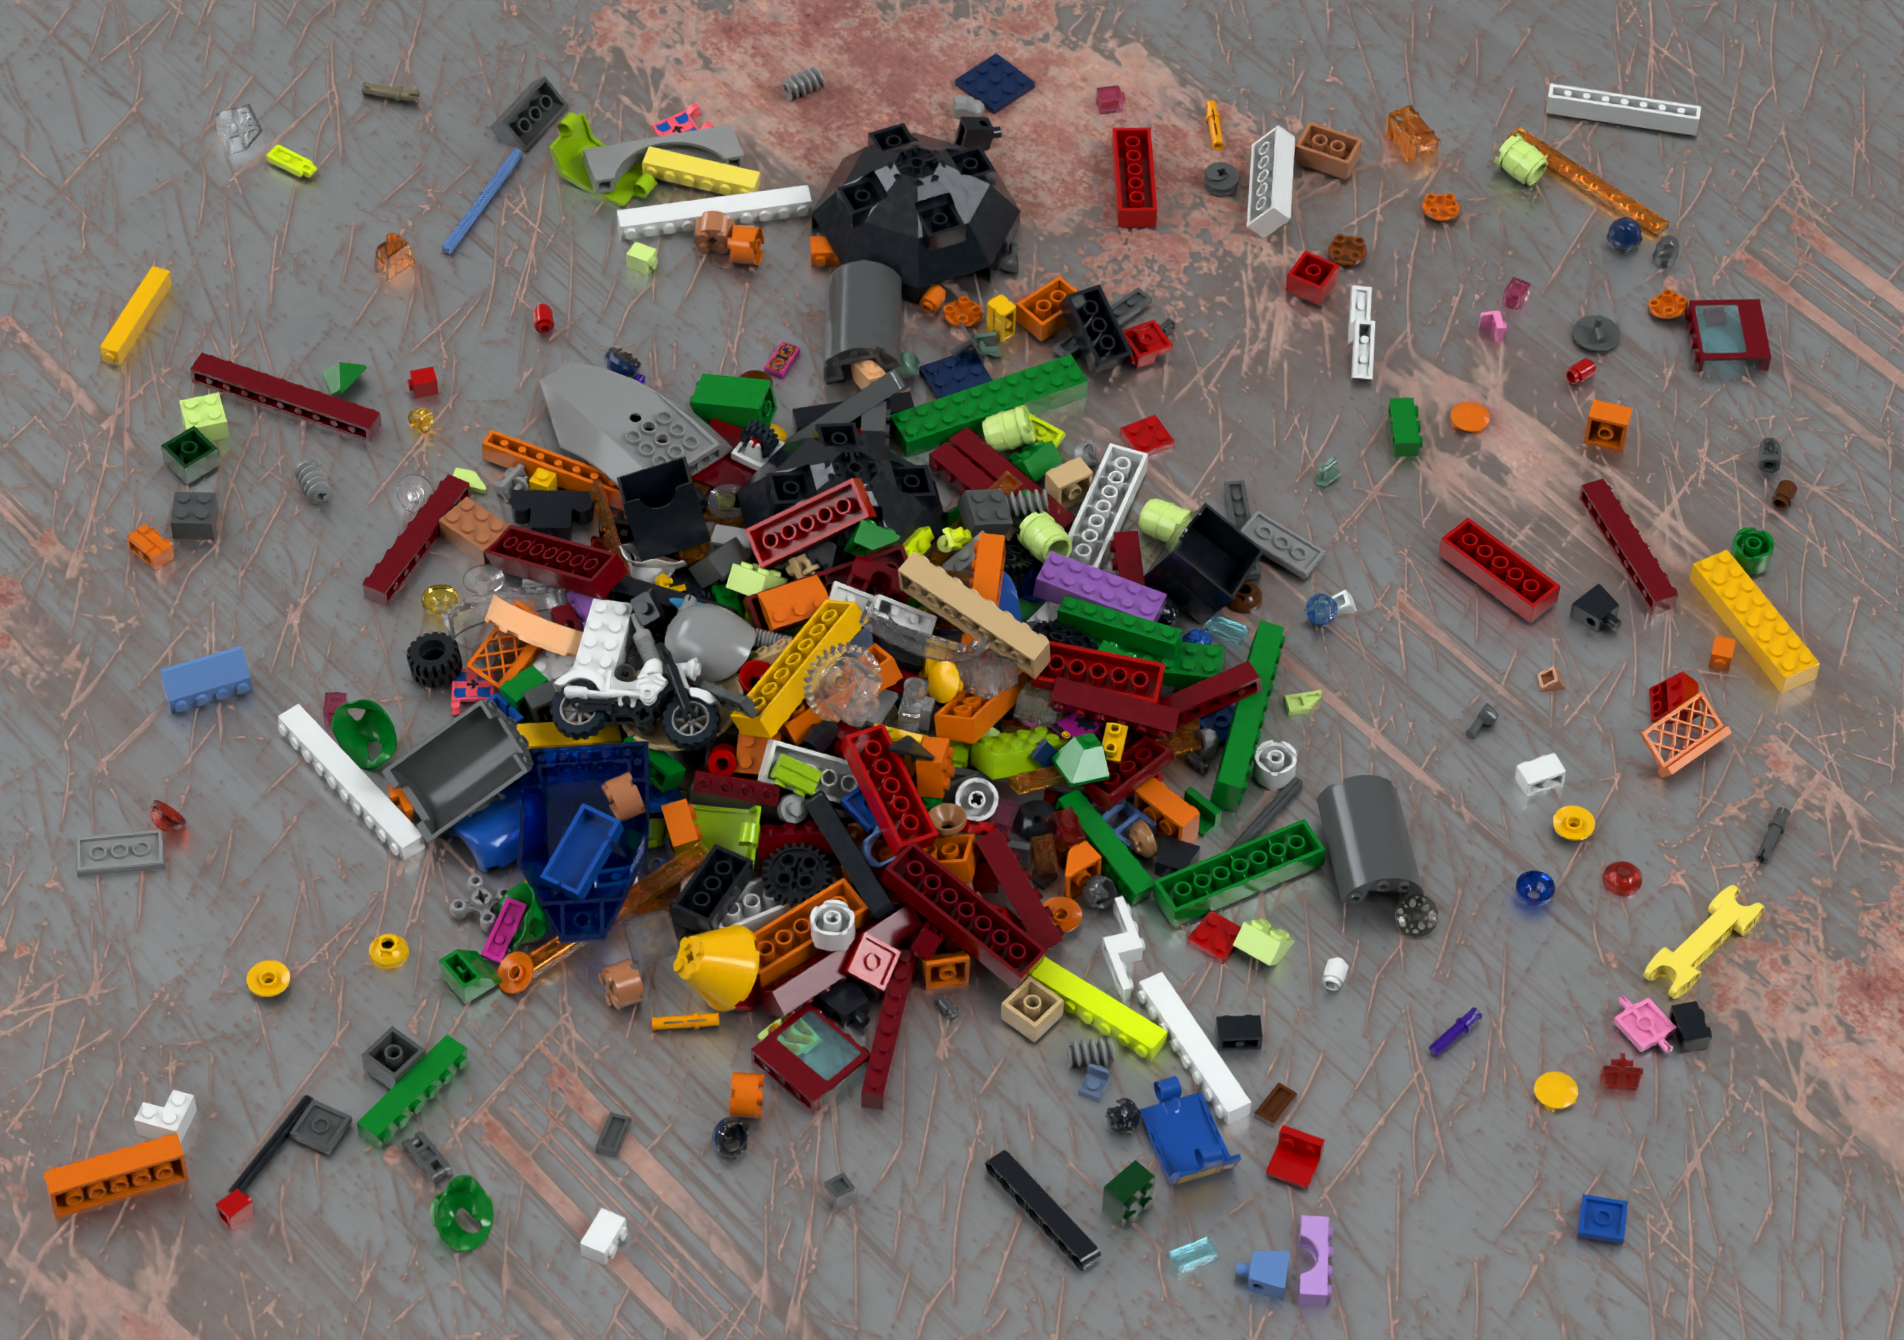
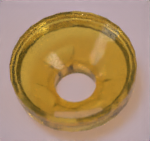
[421,584,459,617]

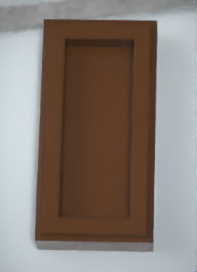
[1254,1083,1297,1128]

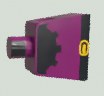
[1051,714,1106,743]

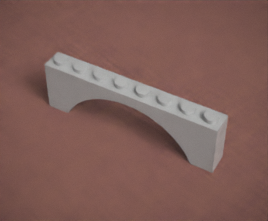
[583,124,744,195]

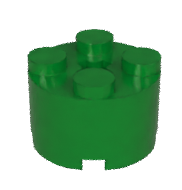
[1730,527,1774,576]

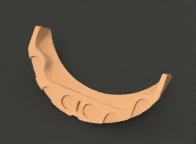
[484,595,583,658]

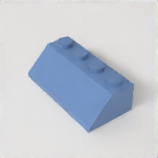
[160,646,253,714]

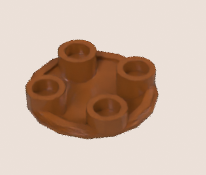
[1328,234,1367,266]

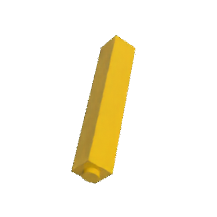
[99,266,172,366]

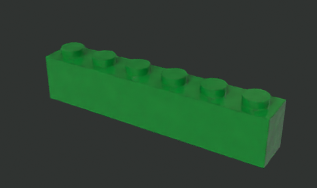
[1057,595,1182,661]
[1054,789,1154,906]
[357,1035,468,1149]

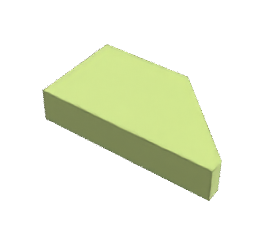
[452,467,487,495]
[1283,690,1322,716]

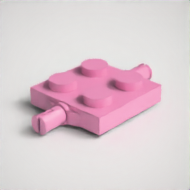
[1613,995,1677,1054]

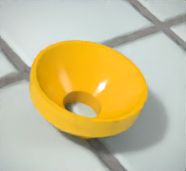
[369,933,409,970]

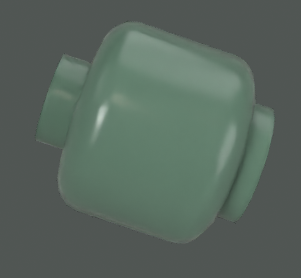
[890,351,920,380]

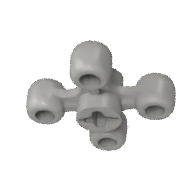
[450,874,510,932]

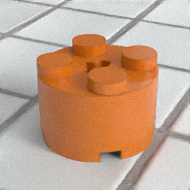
[727,225,764,265]
[729,1072,765,1119]

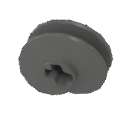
[1204,162,1239,196]

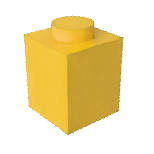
[529,467,558,491]

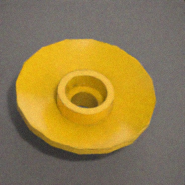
[1553,805,1595,841]
[246,960,291,997]

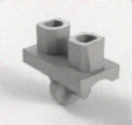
[493,463,530,503]

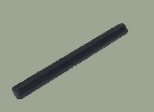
[228,1095,314,1194]

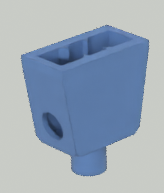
[1235,1251,1290,1300]

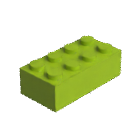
[970,726,1067,780]

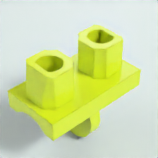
[937,527,973,553]

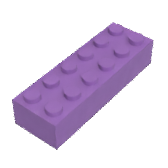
[1033,551,1167,622]

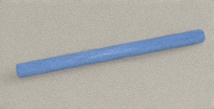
[442,148,523,254]

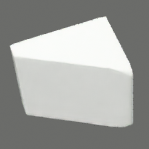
[1328,590,1357,615]

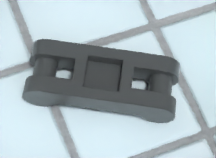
[402,1131,453,1184]

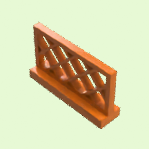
[466,600,544,690]
[1639,691,1732,778]

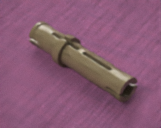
[362,82,420,103]

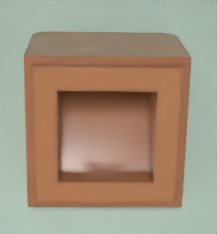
[1537,666,1566,692]

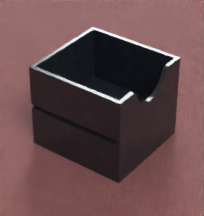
[617,456,711,562]
[1143,502,1264,625]

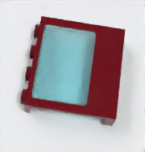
[1685,299,1771,372]
[751,1004,870,1114]

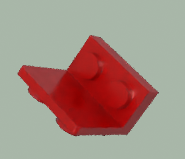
[1266,1125,1325,1189]

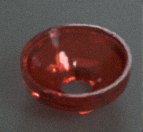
[150,800,186,832]
[1603,861,1642,897]

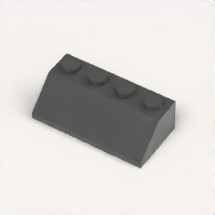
[490,76,569,152]

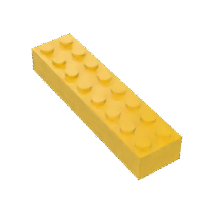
[1690,550,1820,694]
[730,599,867,738]

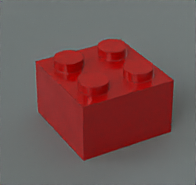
[1285,250,1340,306]

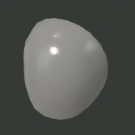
[665,603,755,682]

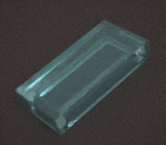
[1204,614,1250,645]
[1167,1236,1219,1274]

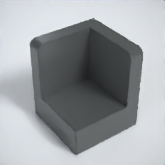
[824,1172,856,1213]

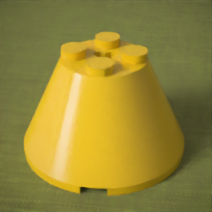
[673,925,760,1012]

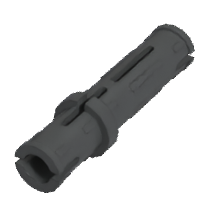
[1755,807,1790,864]

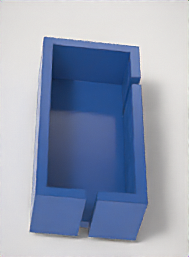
[540,803,624,904]

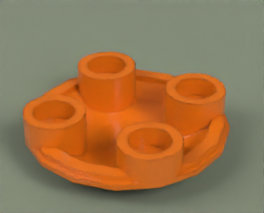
[1422,193,1460,221]
[1648,289,1688,319]
[944,296,983,327]
[1450,401,1490,434]

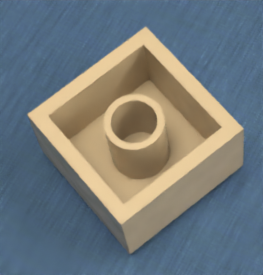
[1045,457,1093,510]
[1001,976,1064,1043]

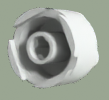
[1253,740,1297,791]
[955,777,999,821]
[810,900,855,951]

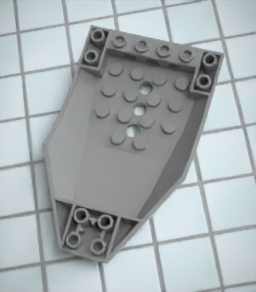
[540,362,734,487]

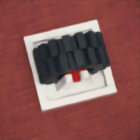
[731,420,785,471]

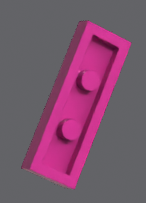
[481,897,528,964]

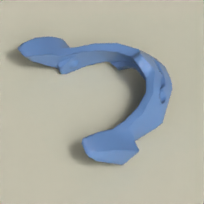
[861,824,896,867]

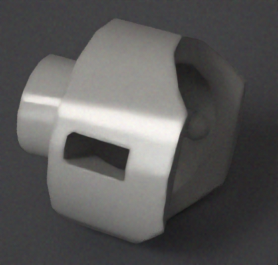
[1071,439,1101,469]
[471,641,504,668]
[777,794,808,823]

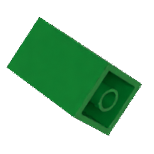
[689,374,778,429]

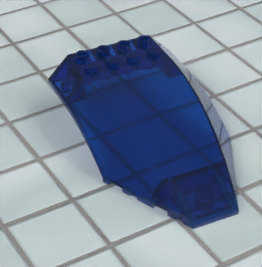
[517,741,650,944]

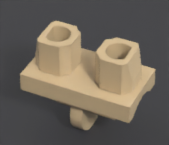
[785,554,820,579]

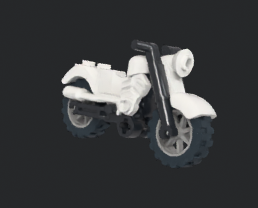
[550,642,722,751]

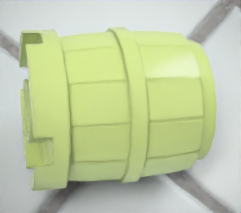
[1494,133,1548,186]
[982,405,1036,452]
[1138,498,1194,543]
[1017,511,1072,563]

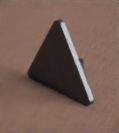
[888,735,935,763]

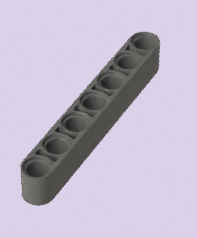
[783,369,906,443]

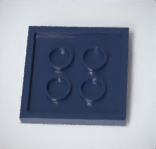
[955,53,1035,114]
[919,349,993,399]

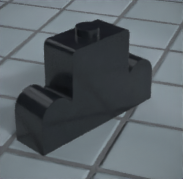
[511,490,594,541]

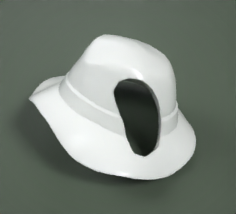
[618,543,687,583]

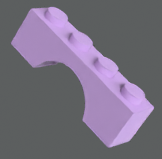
[1298,1215,1333,1307]

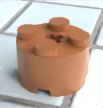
[694,211,734,254]
[601,772,646,822]
[598,959,644,1010]

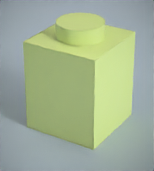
[626,242,658,275]

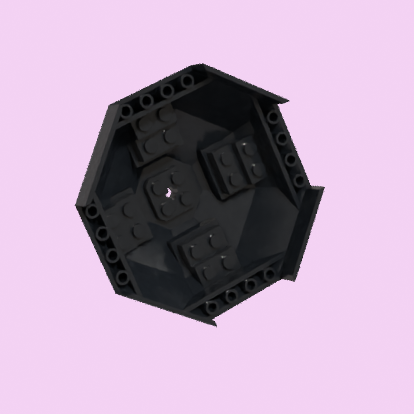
[812,123,1020,304]
[734,422,950,597]

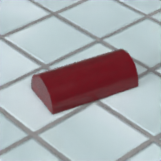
[1083,736,1175,811]

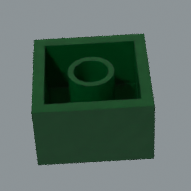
[161,426,220,485]
[1102,1160,1155,1228]

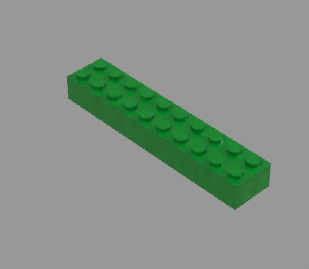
[890,354,1088,458]
[1210,620,1286,813]

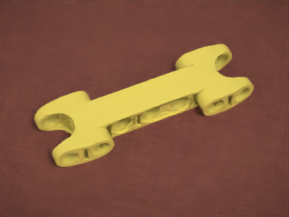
[1643,884,1765,999]

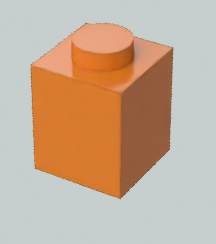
[1709,635,1736,671]

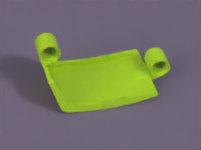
[550,112,658,207]
[645,802,761,869]

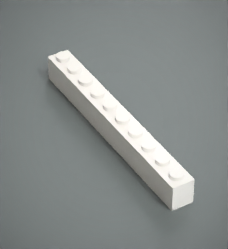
[617,185,812,240]
[278,704,425,861]

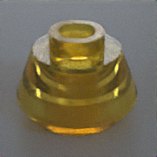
[408,408,434,434]

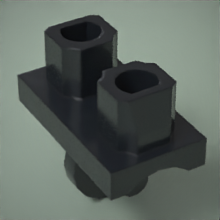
[598,512,634,544]

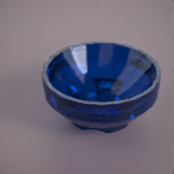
[1516,871,1555,906]

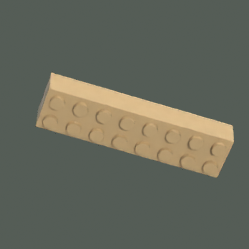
[898,552,1051,679]

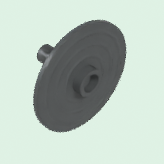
[1573,315,1620,351]
[950,322,985,364]

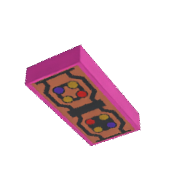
[764,341,800,378]

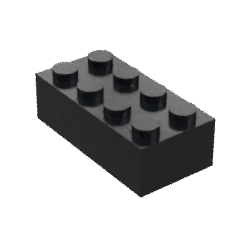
[1059,284,1133,374]
[671,844,754,934]

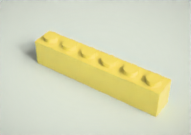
[642,146,760,196]

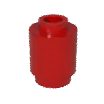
[533,304,554,333]
[1566,358,1596,384]

